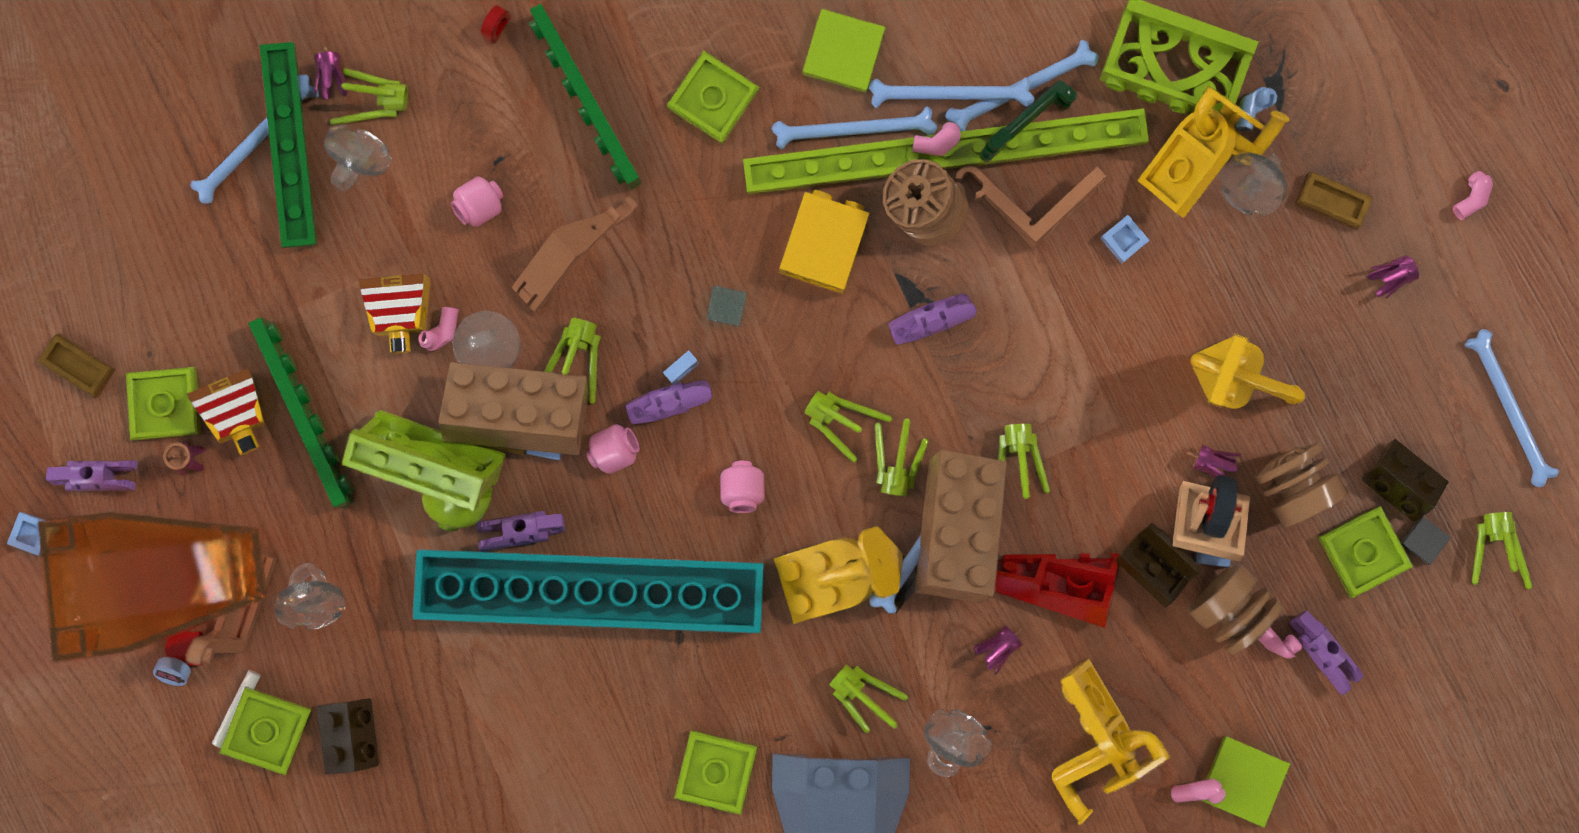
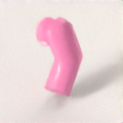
[912,122,961,156]
[1452,171,1493,220]
[418,307,459,351]
[1258,627,1302,659]
[1171,778,1226,804]

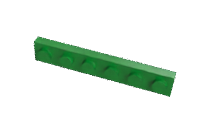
[529,3,642,190]
[259,42,318,248]
[248,317,354,508]

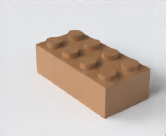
[438,362,589,455]
[915,450,1007,603]

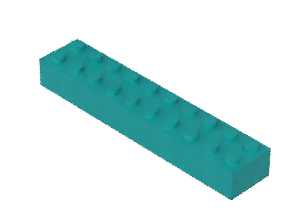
[413,550,764,633]

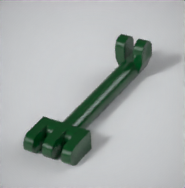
[980,80,1077,162]

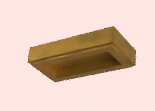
[1295,171,1373,230]
[37,333,116,398]

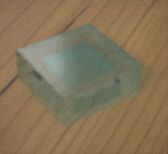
[706,286,747,327]

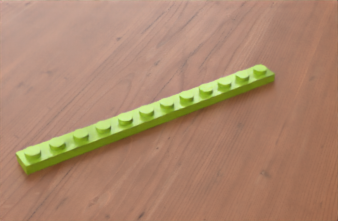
[743,108,1149,195]

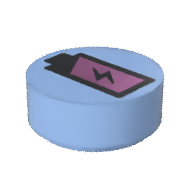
[153,657,191,686]

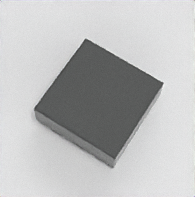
[1400,517,1451,565]

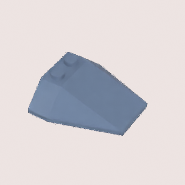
[772,753,910,833]

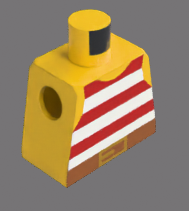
[359,273,430,354]
[187,368,265,455]

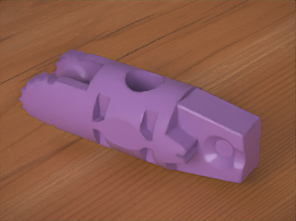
[888,293,977,345]
[626,379,713,424]
[46,461,138,491]
[476,511,566,552]
[1289,611,1364,695]

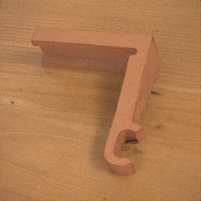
[955,165,1106,250]
[512,196,638,312]
[186,548,277,666]

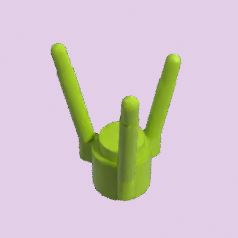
[330,68,408,125]
[544,318,601,405]
[804,391,892,462]
[875,418,928,497]
[997,424,1050,499]
[1472,512,1532,589]
[829,664,908,733]

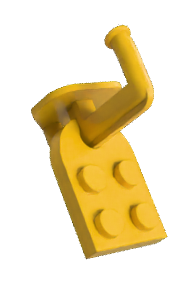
[1137,85,1290,218]
[1190,334,1305,409]
[774,526,903,624]
[1052,659,1170,825]

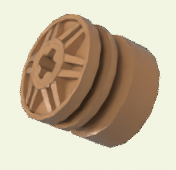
[882,159,968,246]
[1254,442,1348,528]
[1188,562,1283,655]

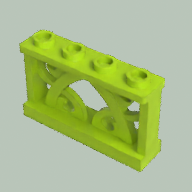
[1099,0,1258,114]
[342,410,505,511]

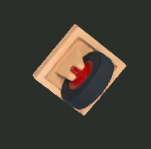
[1172,475,1250,562]

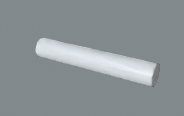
[212,670,261,748]

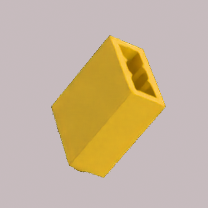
[779,190,869,294]

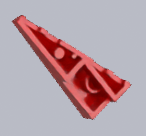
[994,553,1120,628]

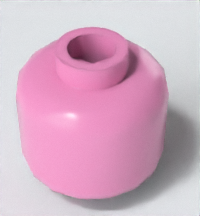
[451,176,503,227]
[586,424,640,474]
[720,460,765,513]

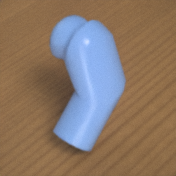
[1236,87,1277,131]

